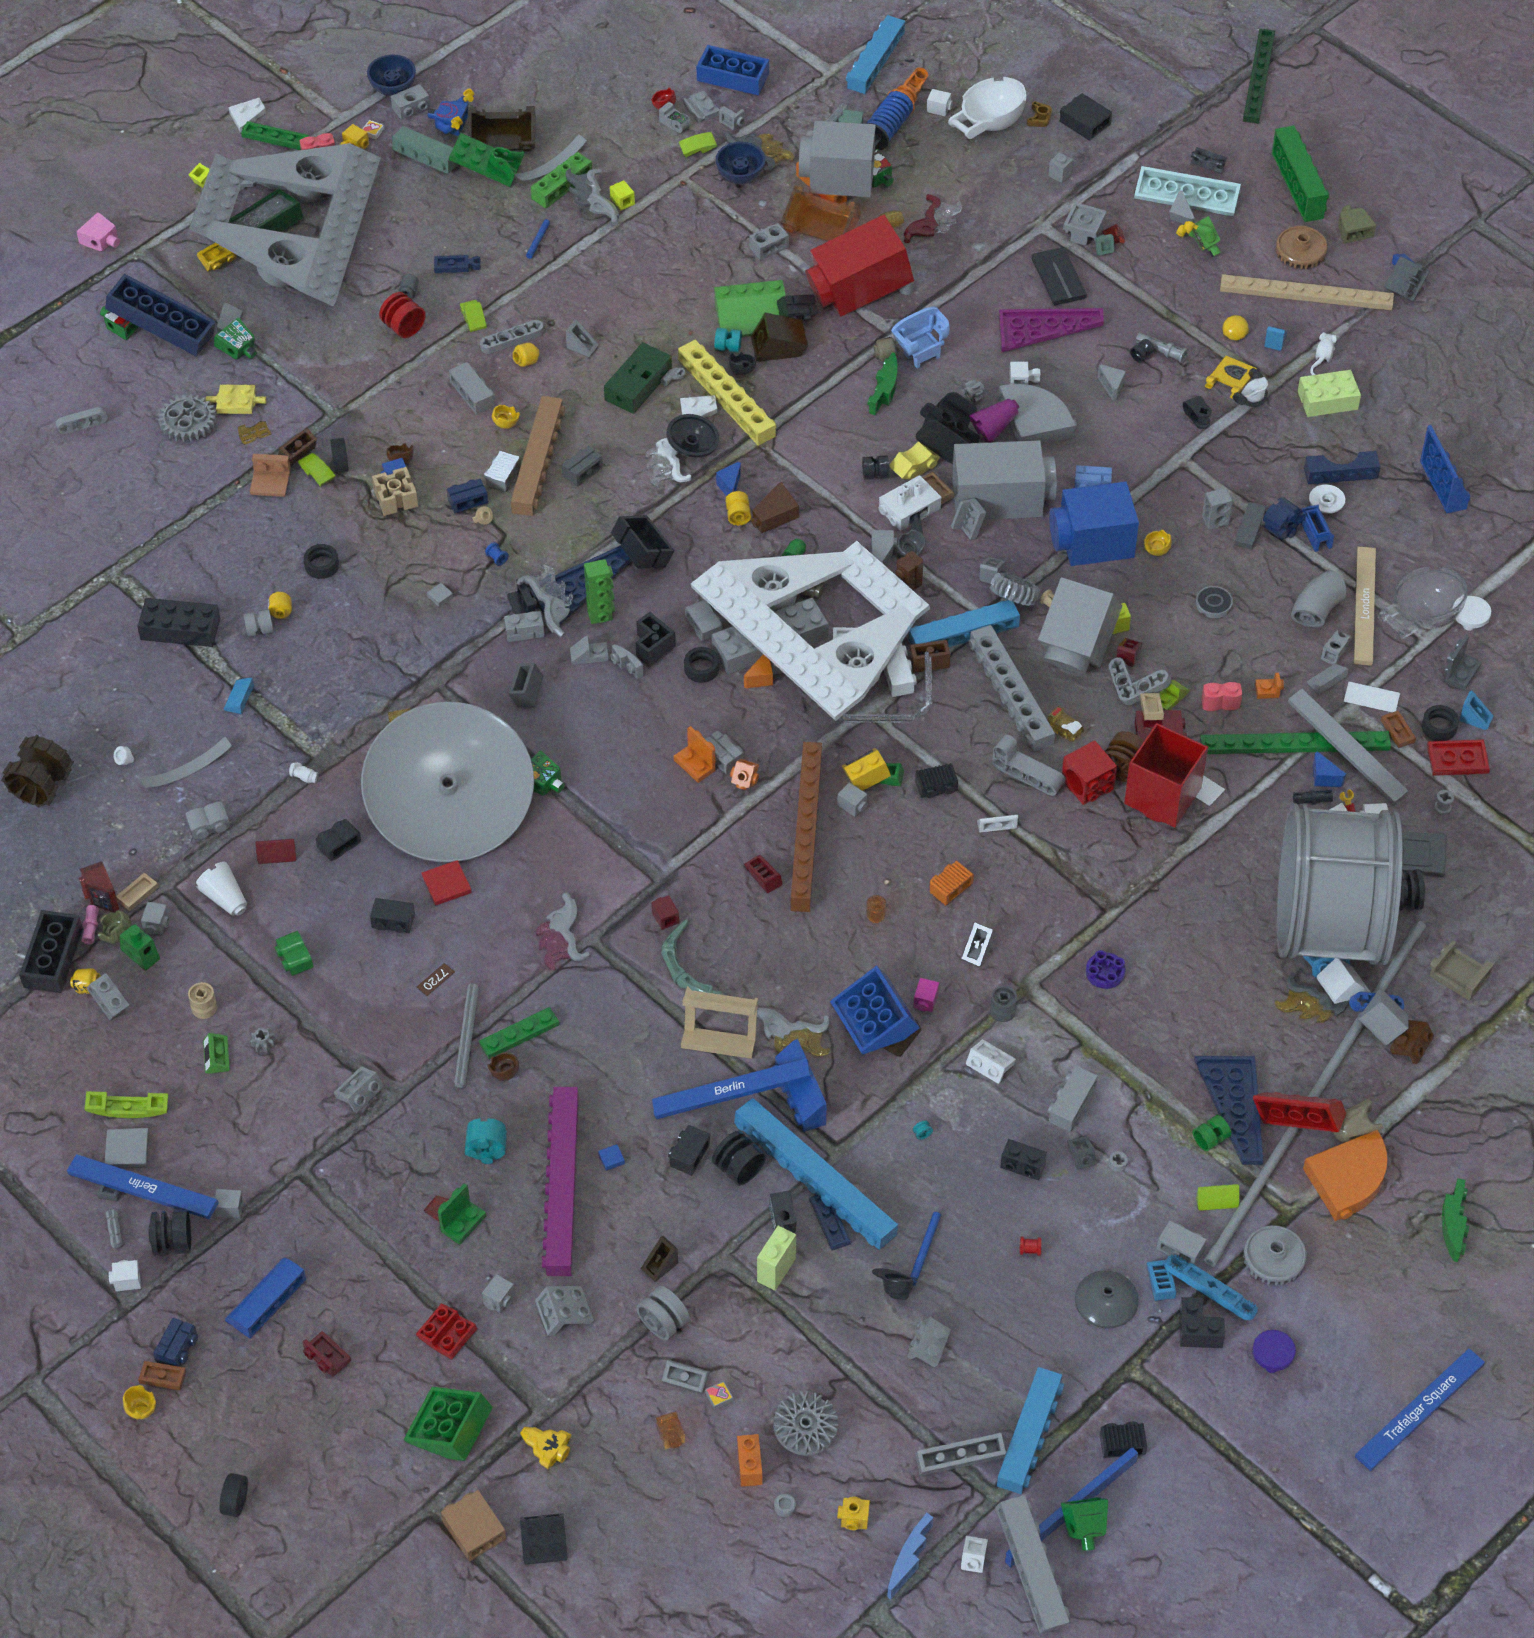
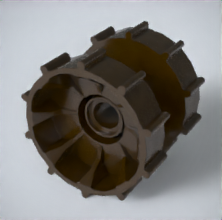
[1,734,74,808]

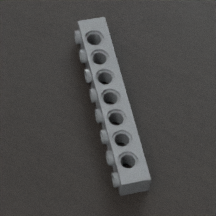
[969,625,1055,752]

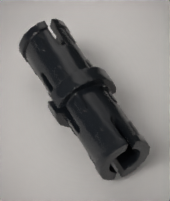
[1293,790,1333,805]

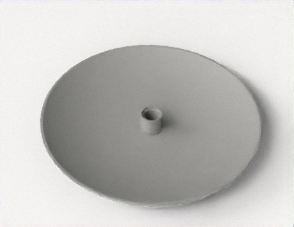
[361,702,534,862]

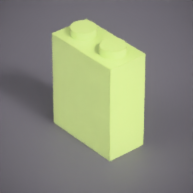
[757,1226,796,1291]

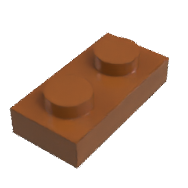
[1381,711,1416,748]
[138,1361,186,1391]

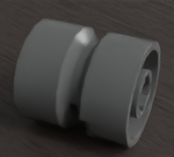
[990,985,1017,1022]

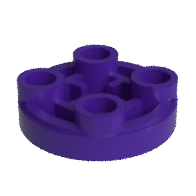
[1086,950,1126,989]
[1252,1330,1296,1373]

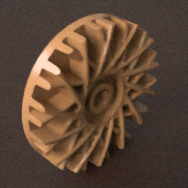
[1275,226,1327,269]

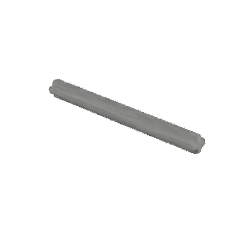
[454,983,479,1088]

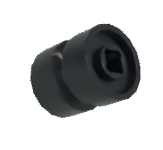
[862,455,890,480]

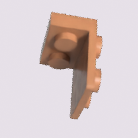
[250,454,291,497]

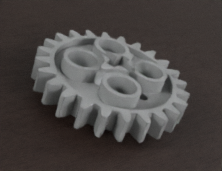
[158,394,216,442]

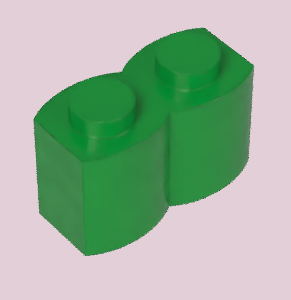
[274,931,314,976]

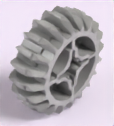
[990,572,1040,605]

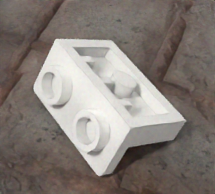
[966,1039,1016,1083]

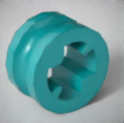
[912,1120,933,1140]

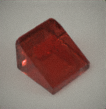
[1102,224,1125,244]
[424,1195,449,1221]

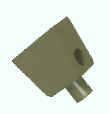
[1338,205,1376,244]

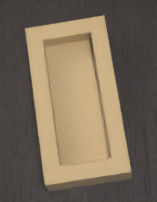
[1140,693,1164,720]
[116,873,158,911]

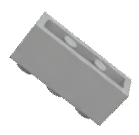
[449,362,495,415]
[1047,1066,1098,1132]

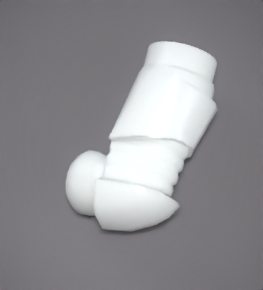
[289,762,319,784]

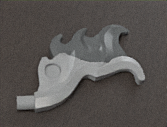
[565,168,619,226]

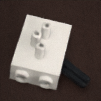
[878,475,941,535]

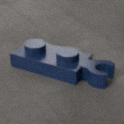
[434,255,481,273]

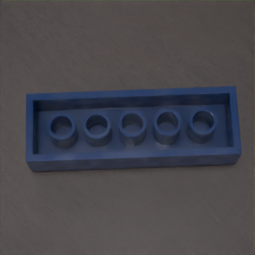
[105,274,216,357]

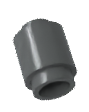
[399,274,419,298]

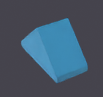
[1264,326,1288,351]
[1459,691,1493,730]

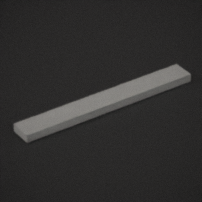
[1288,689,1408,805]

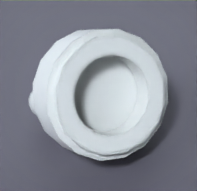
[114,746,134,765]

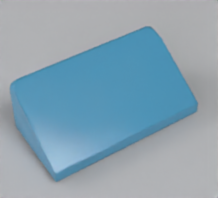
[224,678,254,714]

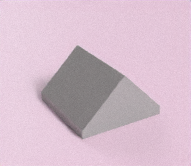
[1358,989,1408,1045]

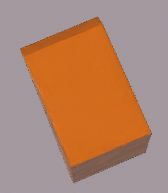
[744,654,773,689]

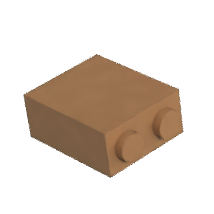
[441,1490,506,1562]

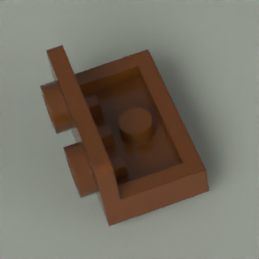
[1390,1020,1434,1064]

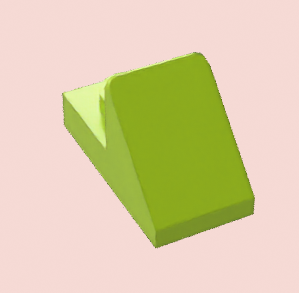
[460,300,487,332]
[1159,680,1190,710]

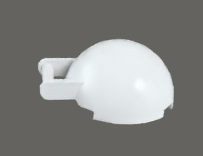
[948,77,1026,139]

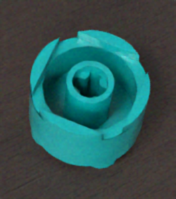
[465,1118,507,1164]

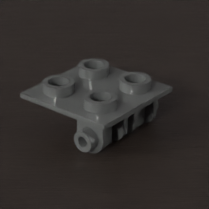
[1384,256,1430,301]

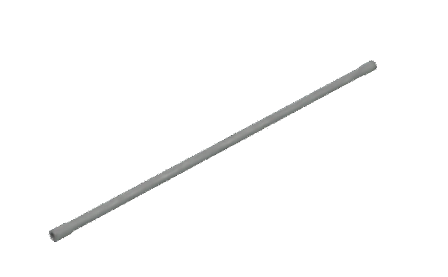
[1204,921,1426,1267]

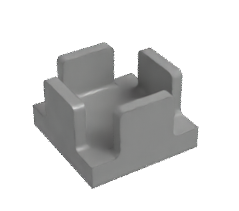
[1063,202,1107,245]

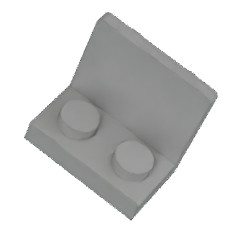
[535,1286,594,1336]

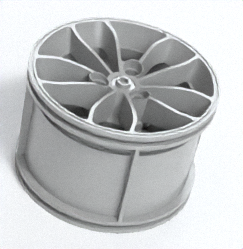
[1276,803,1402,965]

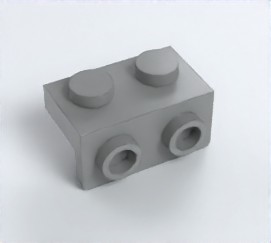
[951,498,986,540]
[907,1317,951,1367]

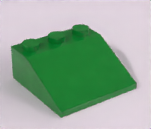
[404,1387,493,1461]

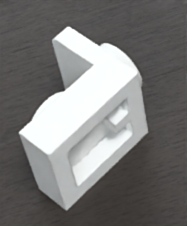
[961,1536,988,1573]

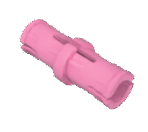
[81,905,99,945]

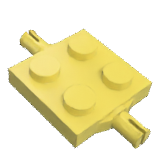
[206,384,266,414]

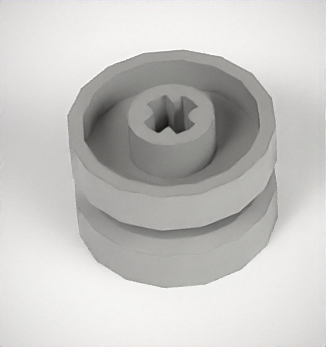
[636,1286,690,1341]

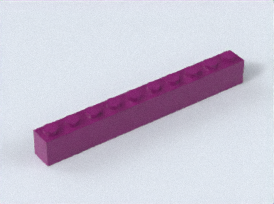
[542,1087,579,1276]

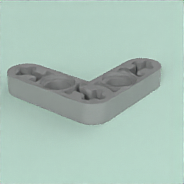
[1109,657,1171,705]

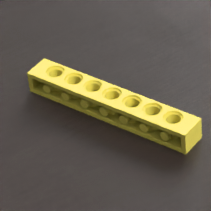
[678,340,776,446]

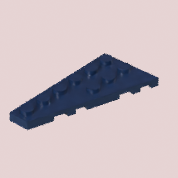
[530,545,632,624]
[1194,1056,1263,1165]

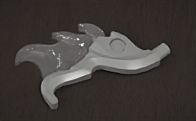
[517,564,573,638]

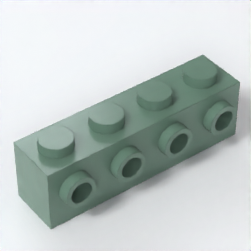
[392,126,458,174]

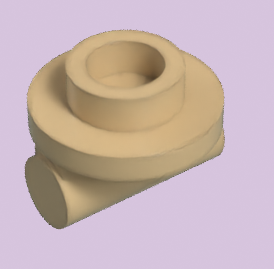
[472,506,493,525]

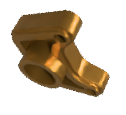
[1027,101,1052,127]

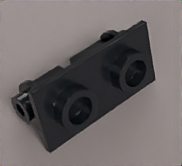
[1191,147,1227,174]

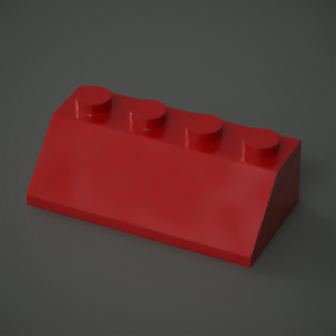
[1253,1092,1346,1132]

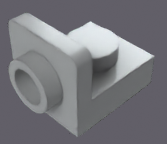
[719,106,745,131]

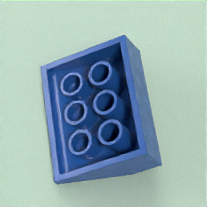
[1420,425,1470,513]
[830,965,920,1055]

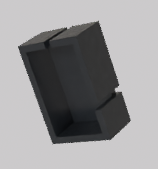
[611,515,674,569]

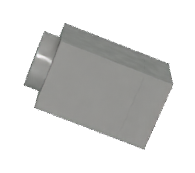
[952,440,1057,520]

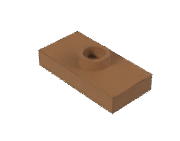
[922,472,955,504]

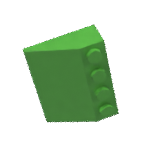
[714,280,785,337]

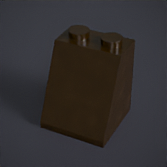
[751,312,808,362]

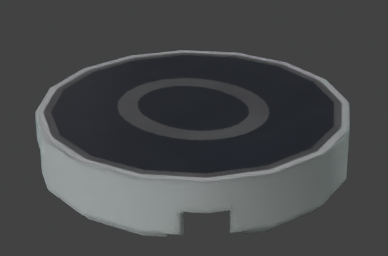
[1196,586,1233,618]

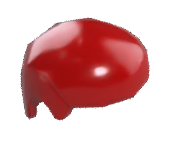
[651,87,676,110]

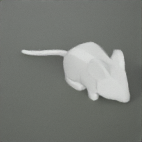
[1310,332,1336,375]

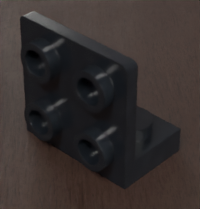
[520,1513,568,1565]

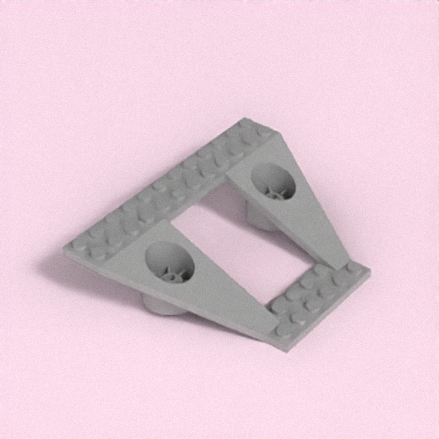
[189,143,381,306]

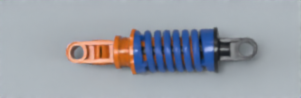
[866,67,928,150]

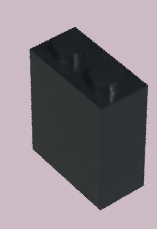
[1060,93,1112,141]

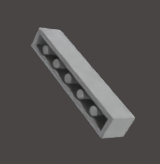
[995,1495,1070,1634]

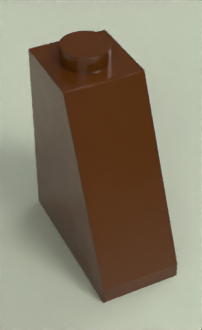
[751,482,799,534]

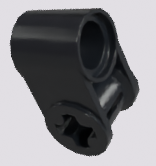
[1182,396,1212,429]

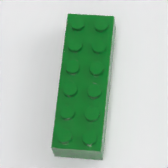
[1272,125,1329,222]

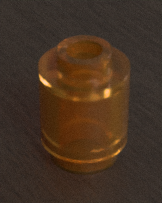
[866,895,886,923]

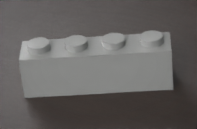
[915,1433,1006,1476]

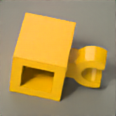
[340,124,369,149]

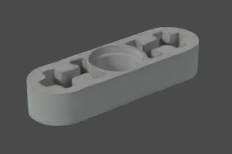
[55,407,108,434]

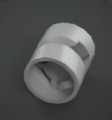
[243,609,273,637]

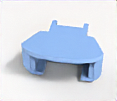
[891,307,950,369]

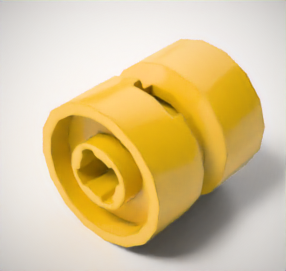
[725,491,751,526]

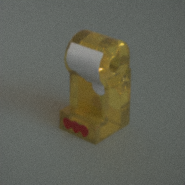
[1048,705,1084,742]

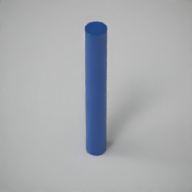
[526,219,550,259]

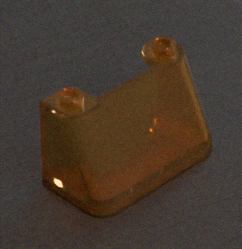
[781,185,861,241]

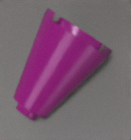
[969,398,1020,443]

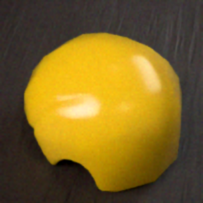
[1222,315,1249,341]
[492,405,520,429]
[1144,530,1172,556]
[123,1385,156,1420]

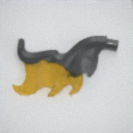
[724,131,794,174]
[1275,972,1367,1023]

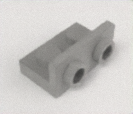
[334,1066,384,1113]

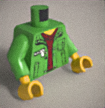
[1176,216,1221,257]

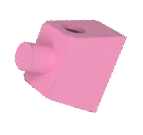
[77,213,120,251]

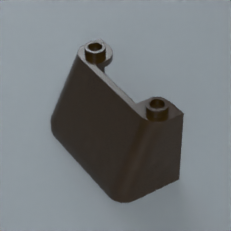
[468,106,536,152]

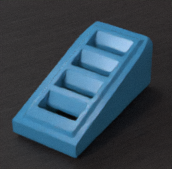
[1146,1260,1176,1301]

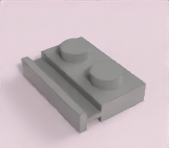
[683,91,719,123]

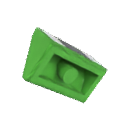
[203,1033,230,1074]

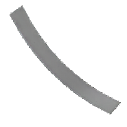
[515,134,587,181]
[138,737,232,788]

